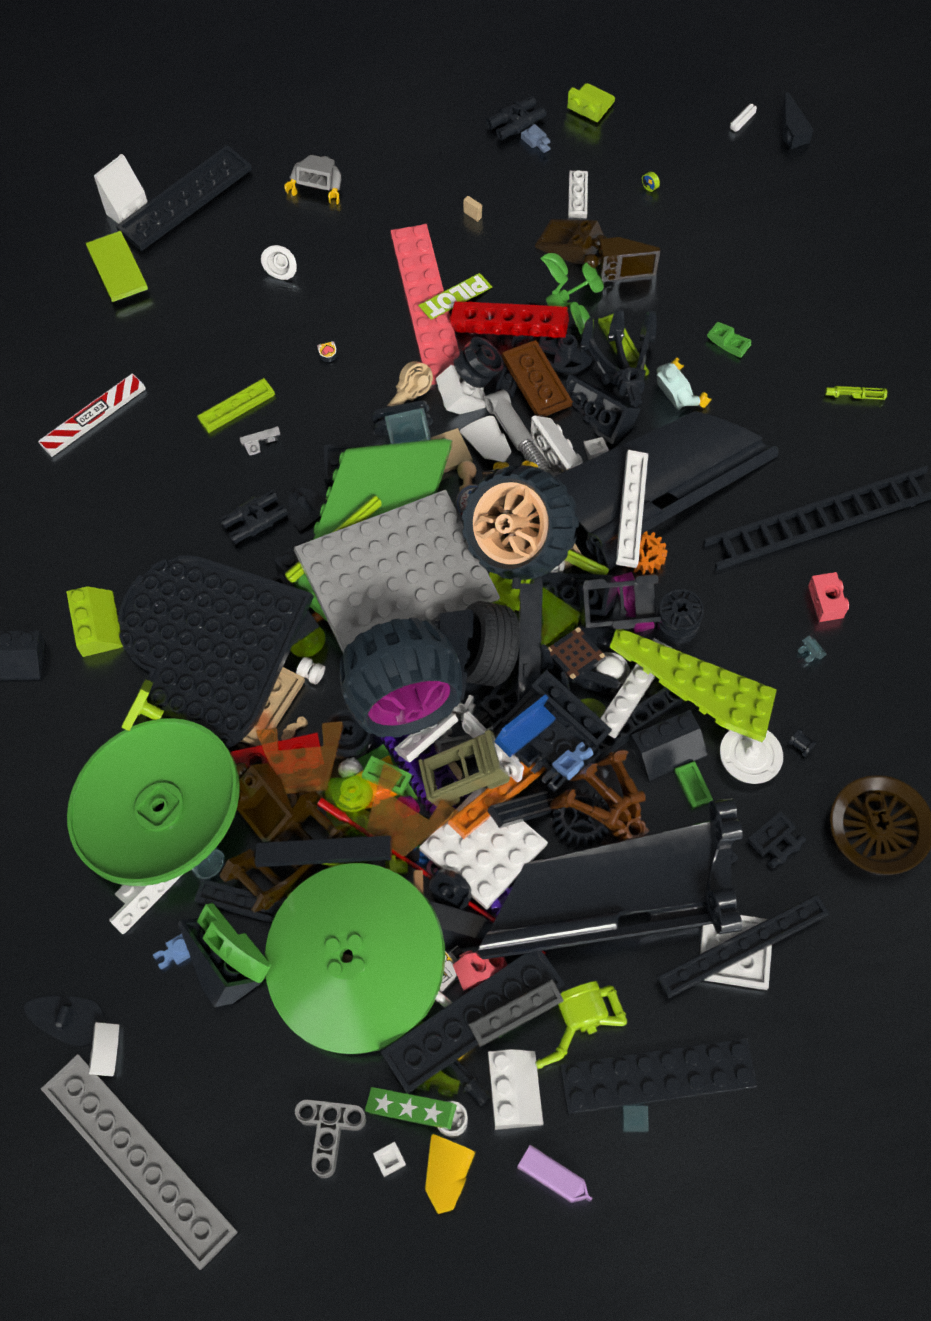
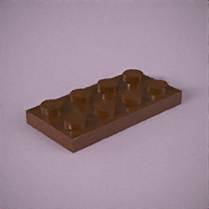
[501,340,573,417]

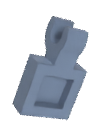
[521,124,550,153]

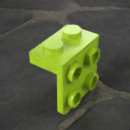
[567,84,615,122]

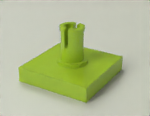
[122,679,164,731]

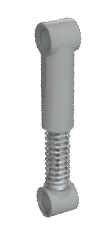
[484,389,561,477]

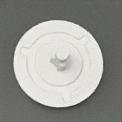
[720,730,783,784]

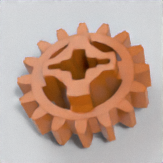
[627,531,667,574]

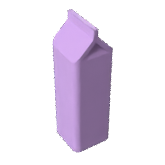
[518,1145,593,1203]

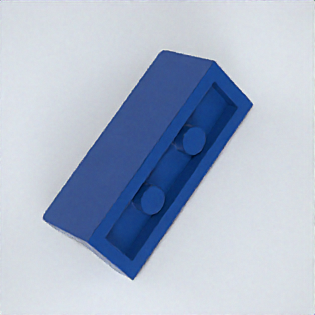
[494,694,556,757]

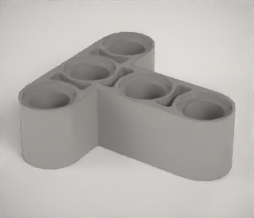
[295,1100,366,1178]

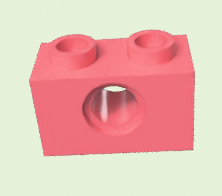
[808,572,849,622]

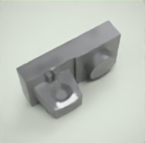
[240,427,280,456]

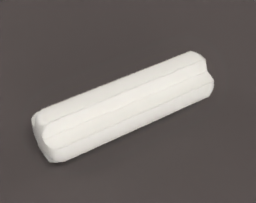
[730,104,757,132]

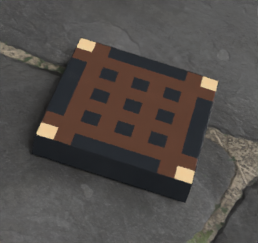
[548,627,606,683]

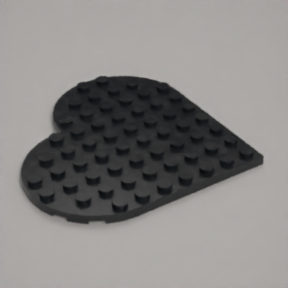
[118,555,314,749]

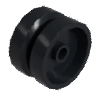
[453,337,504,388]
[323,709,373,763]

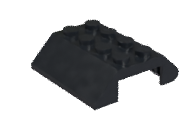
[490,670,612,792]

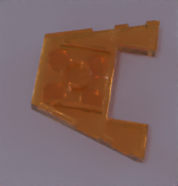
[256,722,343,794]
[366,763,459,857]

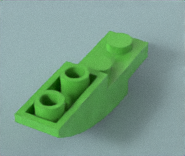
[197,903,271,983]

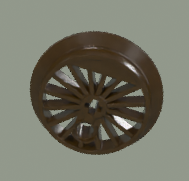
[830,775,931,875]

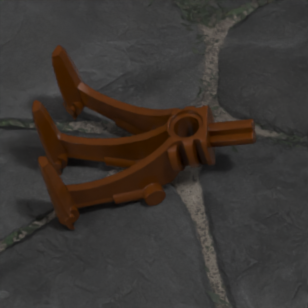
[549,750,650,841]

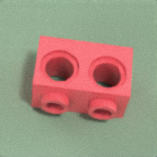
[453,950,507,991]

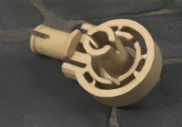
[387,361,433,407]

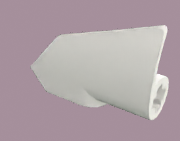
[460,416,511,462]

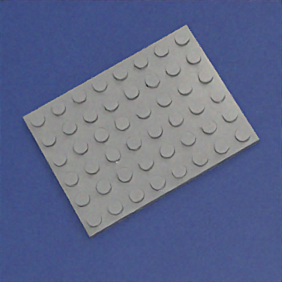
[294,490,500,654]

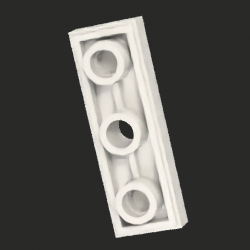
[568,170,588,218]

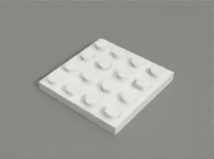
[419,787,548,910]

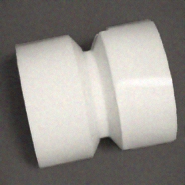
[437,1101,468,1138]

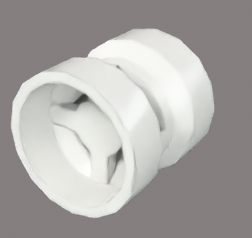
[296,657,325,685]

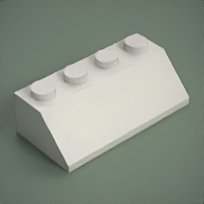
[531,416,583,473]

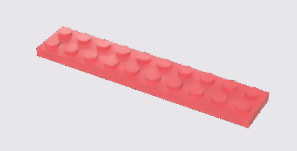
[390,224,459,385]

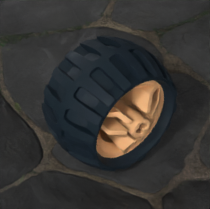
[462,465,579,580]

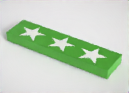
[365,1087,457,1130]

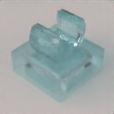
[798,636,827,662]

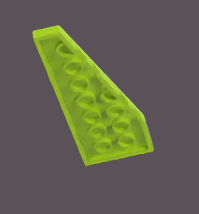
[610,629,776,742]

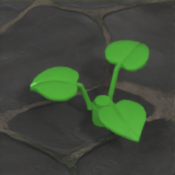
[540,253,604,338]

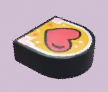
[316,340,338,362]

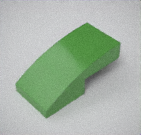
[707,322,751,358]

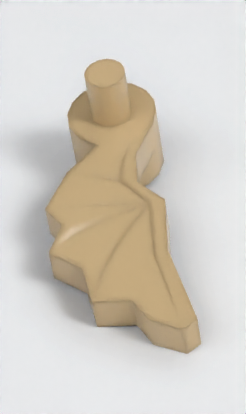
[281,717,308,740]

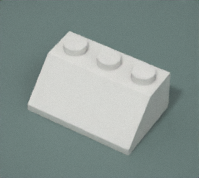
[488,1049,543,1130]

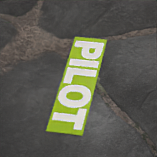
[418,273,492,320]

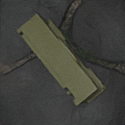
[418,730,510,810]

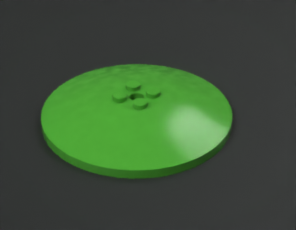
[67,718,240,886]
[265,863,445,1054]

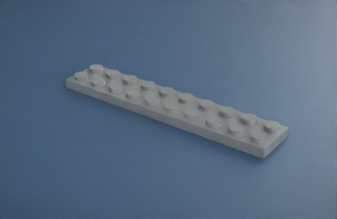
[41,1054,238,1270]

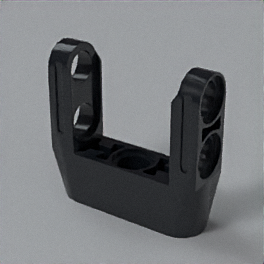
[568,624,623,697]

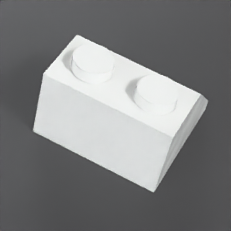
[436,365,486,414]

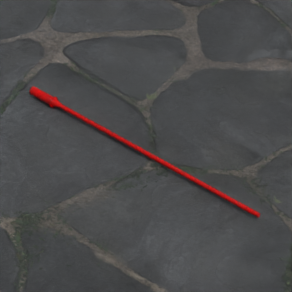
[317,798,546,955]

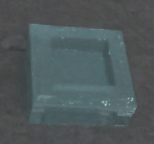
[623,1106,649,1132]

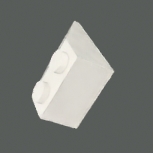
[94,154,148,224]

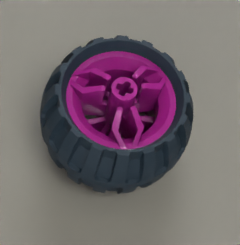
[339,617,462,738]

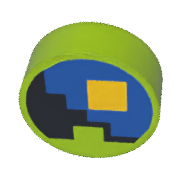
[642,171,660,192]

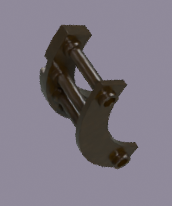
[220,791,351,913]

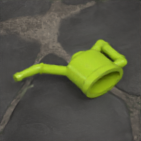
[535,981,627,1069]

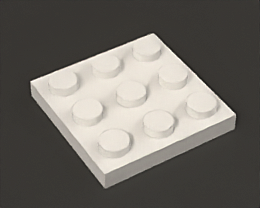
[700,915,772,990]

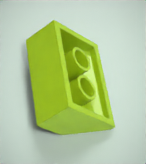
[66,586,123,657]

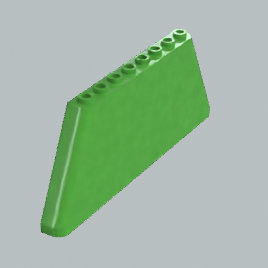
[294,438,452,621]

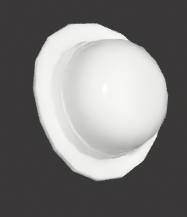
[261,245,297,280]
[590,652,630,684]

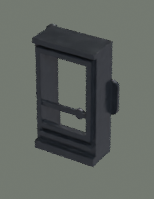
[578,575,661,630]

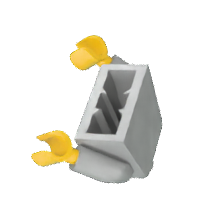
[284,155,341,205]

